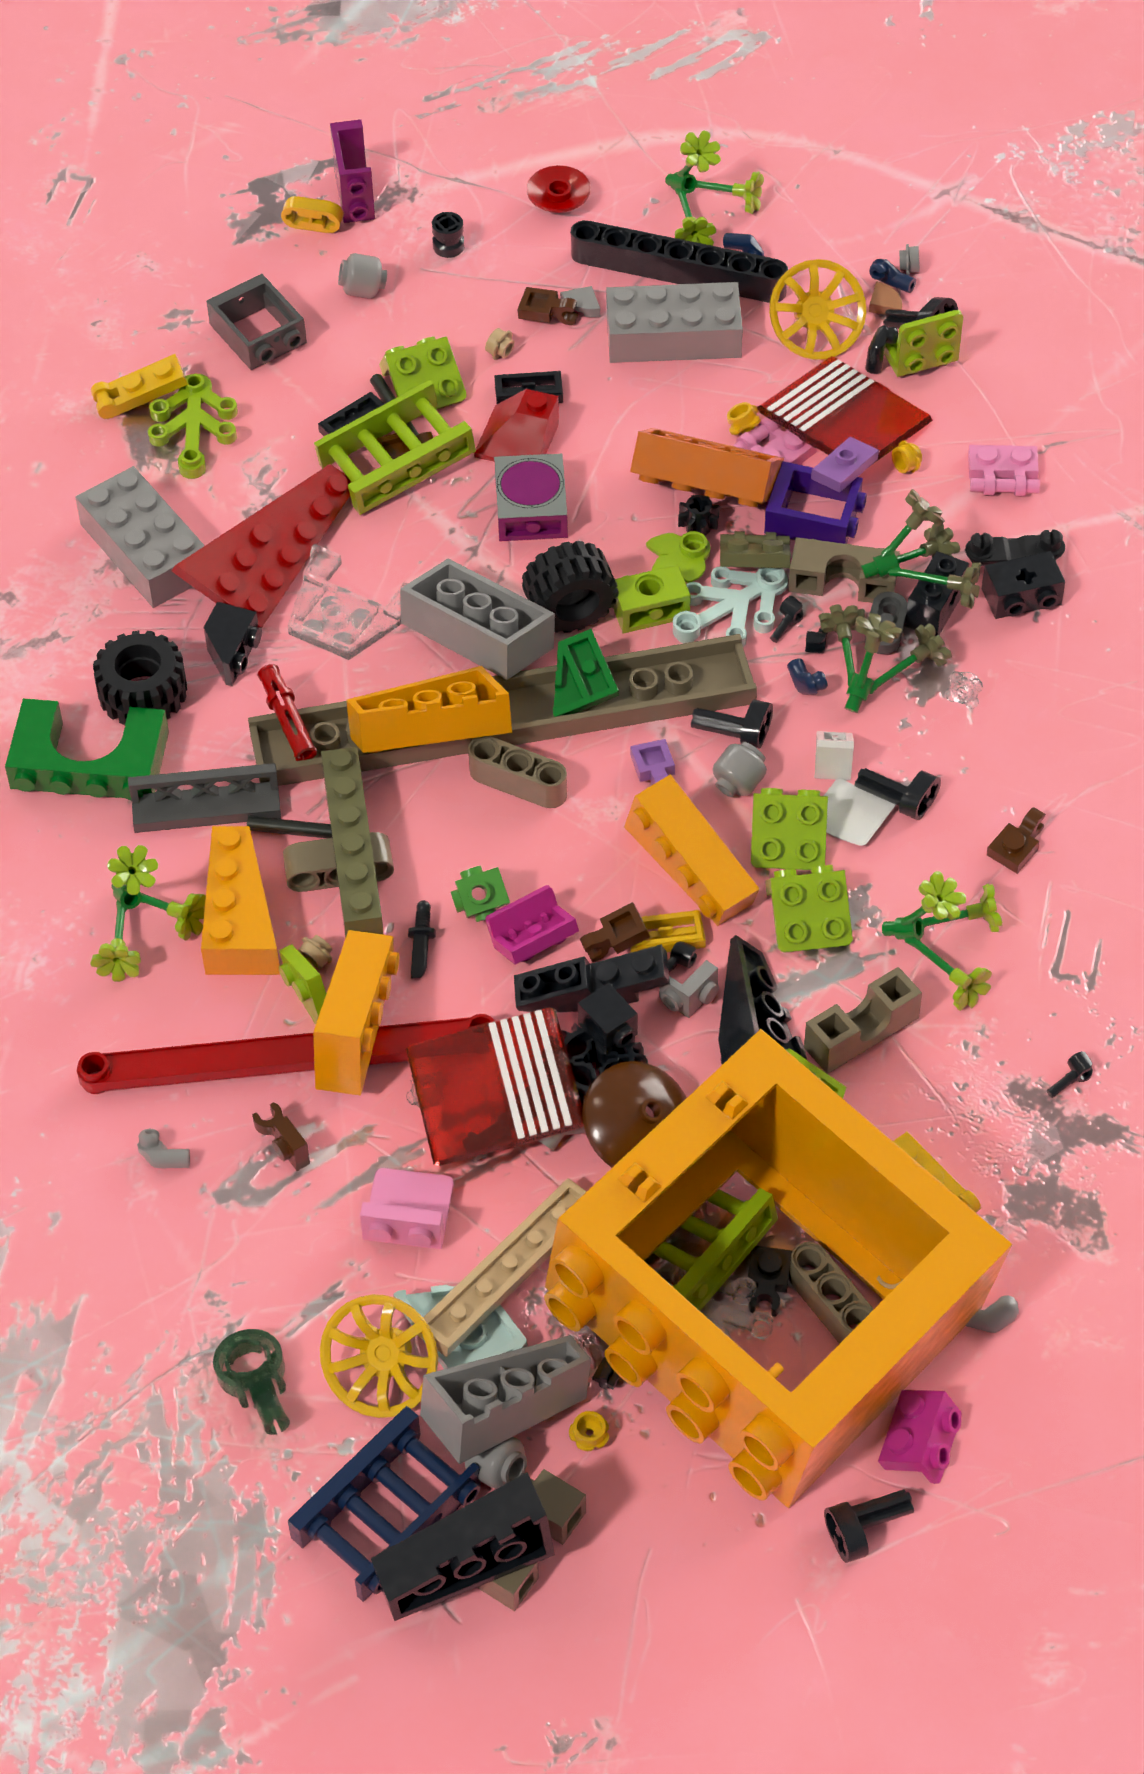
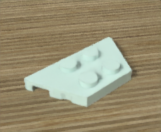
[393,1285,528,1369]

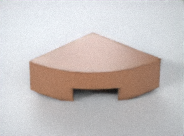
[869,281,902,315]

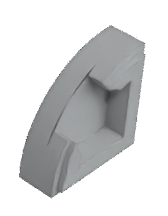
[560,286,600,317]

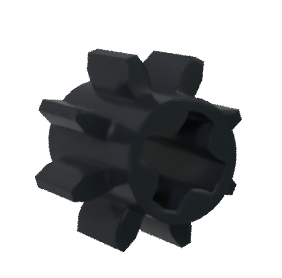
[678,495,720,537]

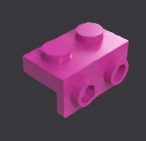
[485,885,579,965]
[878,1390,962,1484]

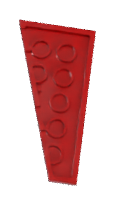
[171,464,352,628]

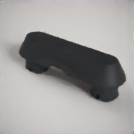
[965,529,1066,566]

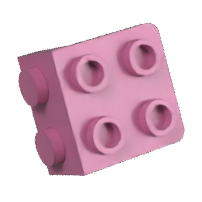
[360,1168,454,1249]

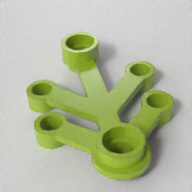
[148,374,238,479]

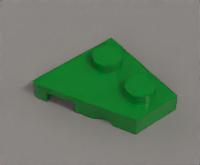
[553,629,619,717]

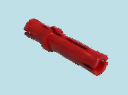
[257,664,317,761]

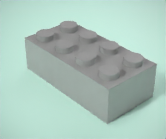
[606,282,743,363]
[75,466,205,608]
[400,558,555,680]

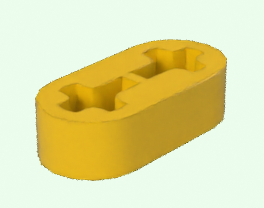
[281,196,344,233]

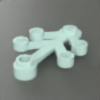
[672,566,788,647]

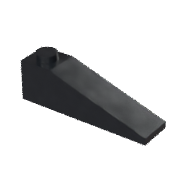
[718,935,807,1065]

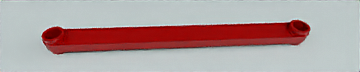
[76,1014,499,1094]

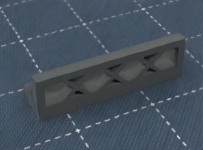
[128,763,281,833]

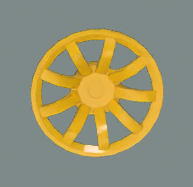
[769,259,866,360]
[320,1294,438,1418]

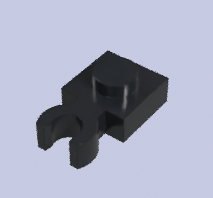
[747,1246,793,1317]

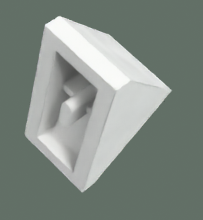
[814,731,854,780]

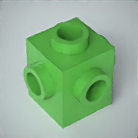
[450,865,510,922]

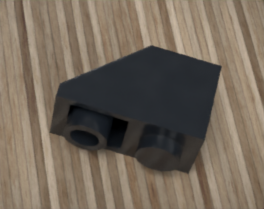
[203,602,262,686]

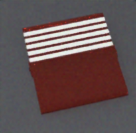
[757,356,933,468]
[406,1007,584,1166]

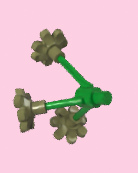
[861,489,981,609]
[818,604,952,713]

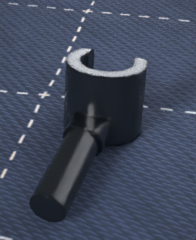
[770,596,804,643]
[805,627,828,653]
[668,941,697,973]
[1047,1051,1093,1098]

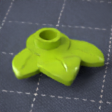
[646,531,711,583]

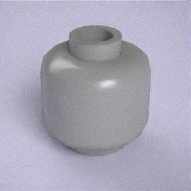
[338,253,387,299]
[712,742,767,797]
[464,1436,527,1489]

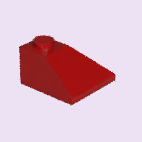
[474,389,559,462]

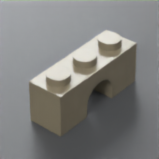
[788,537,900,603]
[804,966,922,1074]
[477,1469,586,1612]

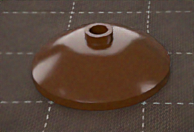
[583,1061,687,1168]

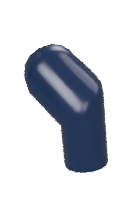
[723,233,764,256]
[869,258,916,293]
[787,658,828,695]

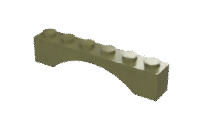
[321,747,384,938]

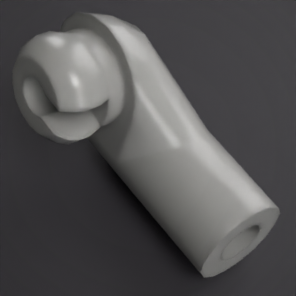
[137,1128,190,1169]
[966,1295,1019,1333]

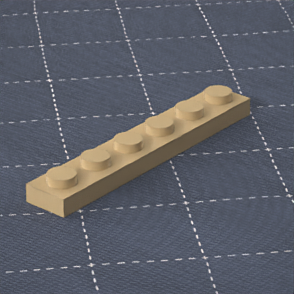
[417,1178,587,1357]

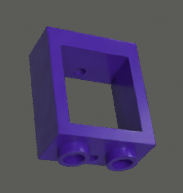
[764,461,867,544]

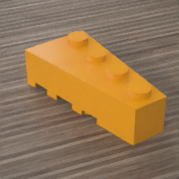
[346,666,512,753]
[624,774,759,926]
[201,826,280,975]
[313,930,400,1096]

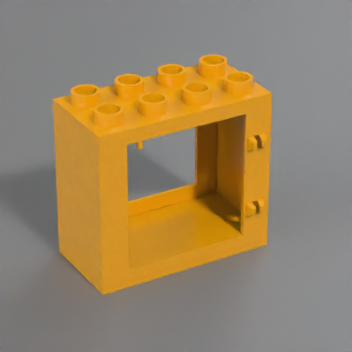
[544,1029,1013,1509]

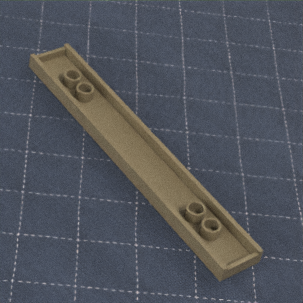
[248,634,757,786]

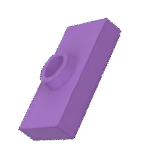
[811,437,879,493]

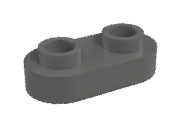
[865,592,908,654]

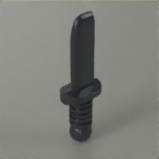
[408,900,436,979]

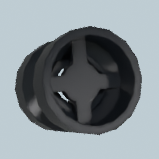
[431,212,465,258]

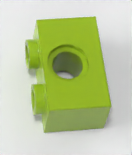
[612,565,691,634]

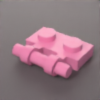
[733,414,818,465]
[968,445,1040,496]

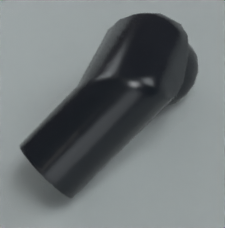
[865,325,898,374]

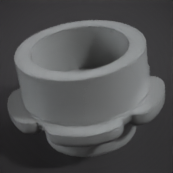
[899,244,920,276]

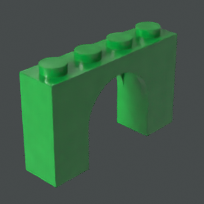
[5,698,169,800]

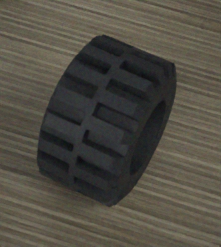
[521,541,619,633]
[93,630,188,725]

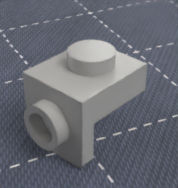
[659,960,719,1018]

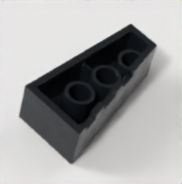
[371,1472,555,1621]

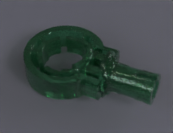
[213,1329,290,1435]

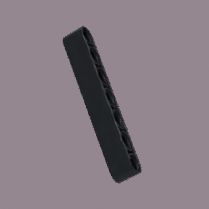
[570,220,788,303]

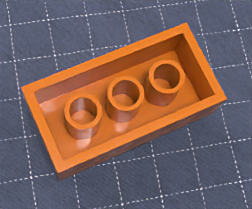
[630,428,784,507]

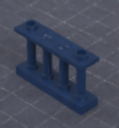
[288,1406,481,1602]

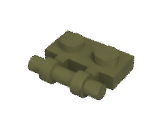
[720,531,791,568]

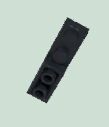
[514,944,670,1013]

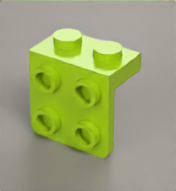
[884,310,964,377]
[379,336,467,410]
[751,788,828,870]
[765,865,853,953]

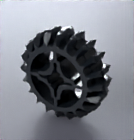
[544,1022,648,1109]

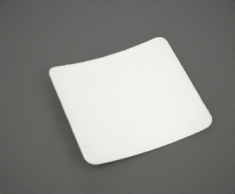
[824,778,896,846]

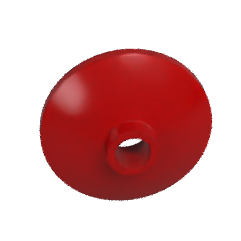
[527,165,590,212]

